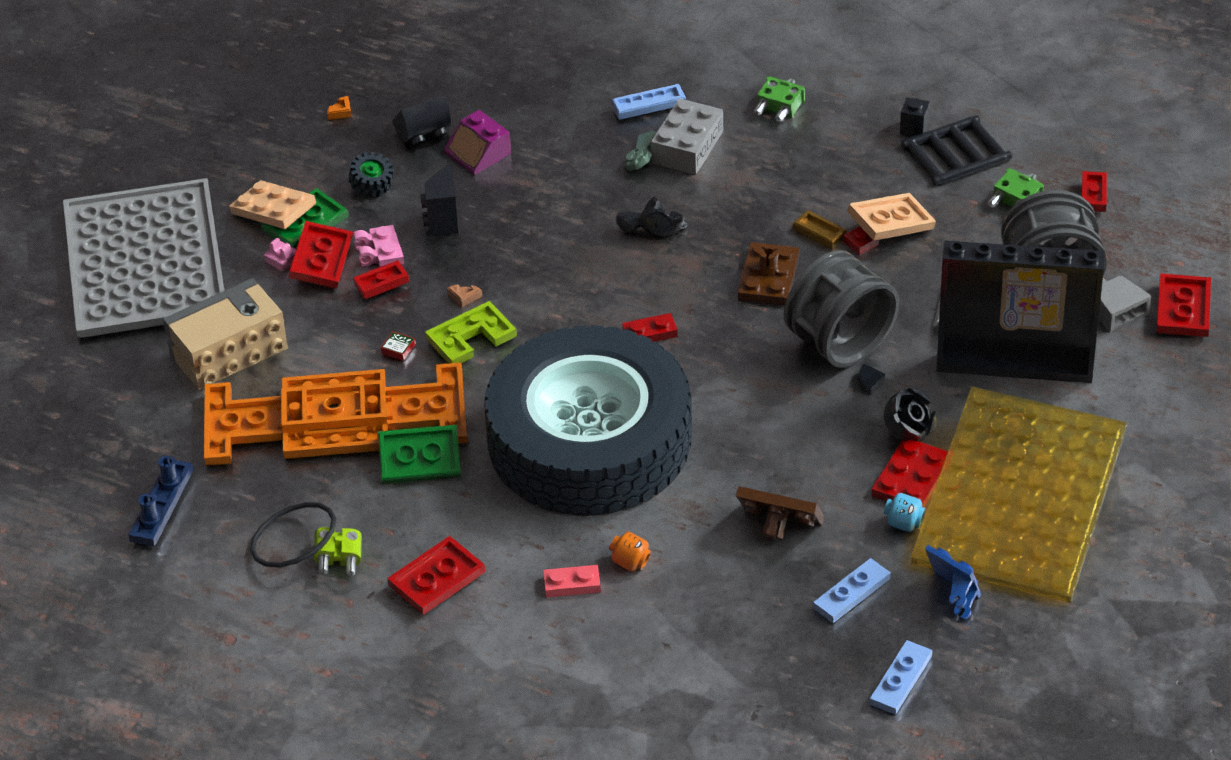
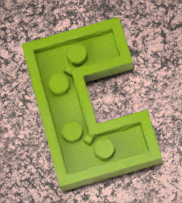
[425,301,517,363]

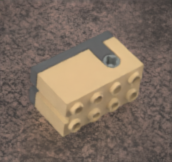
[163,278,288,390]

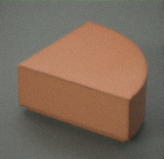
[447,284,482,307]

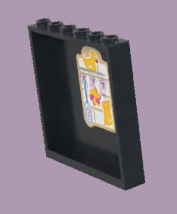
[936,241,1105,383]

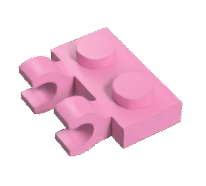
[354,225,404,267]

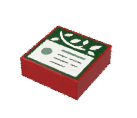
[381,331,416,361]

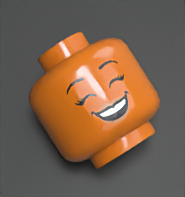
[609,531,652,572]

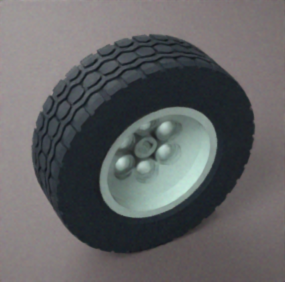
[484,325,692,515]

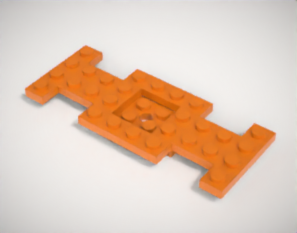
[204,362,468,466]

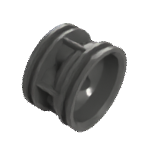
[1001,190,1107,276]
[784,250,900,367]

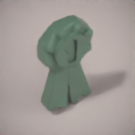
[623,130,658,171]

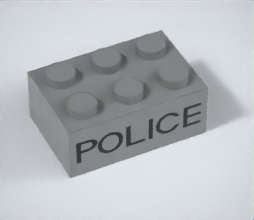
[651,98,723,175]

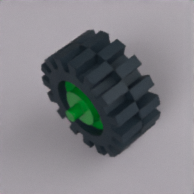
[349,152,394,197]

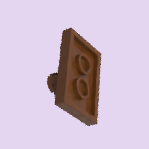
[738,242,800,305]
[736,486,824,540]

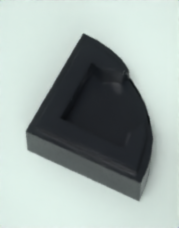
[859,364,885,395]

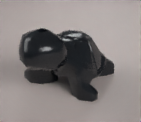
[616,197,688,237]

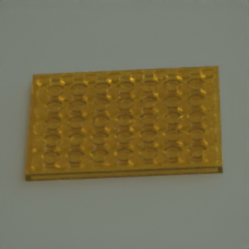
[911,387,1127,603]

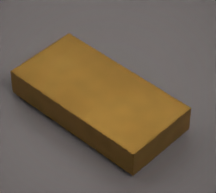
[793,210,847,249]

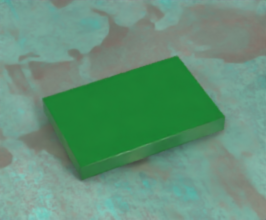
[261,188,349,249]
[378,425,461,484]

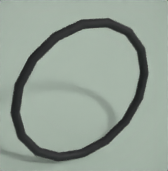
[250,502,337,568]

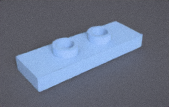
[612,84,686,120]
[813,558,891,623]
[870,640,932,715]

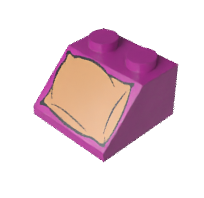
[444,110,511,175]

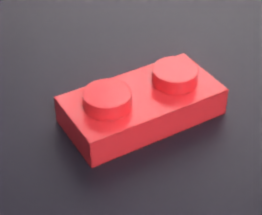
[543,565,601,598]

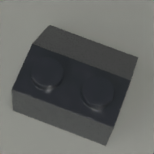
[420,164,459,236]

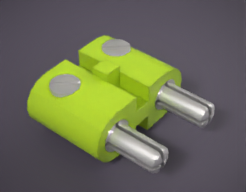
[313,527,362,576]

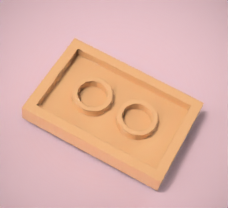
[229,180,316,229]
[847,193,936,241]

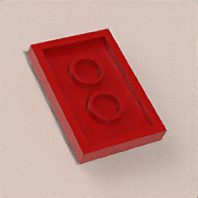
[289,221,353,289]
[1156,273,1211,337]
[872,440,953,507]
[387,536,486,615]

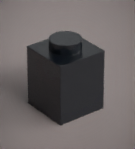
[900,97,930,136]

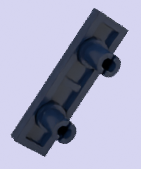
[128,456,193,547]

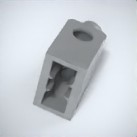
[1099,276,1151,333]

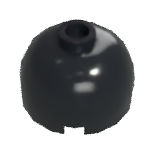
[883,388,937,441]

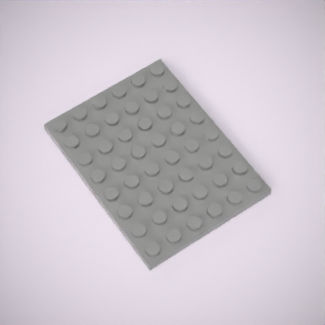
[63,178,225,338]

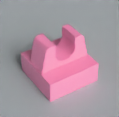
[264,238,296,271]

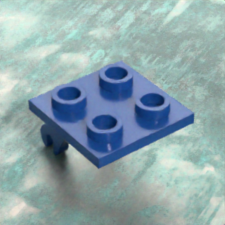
[925,545,982,620]

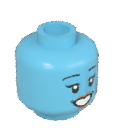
[883,493,926,532]

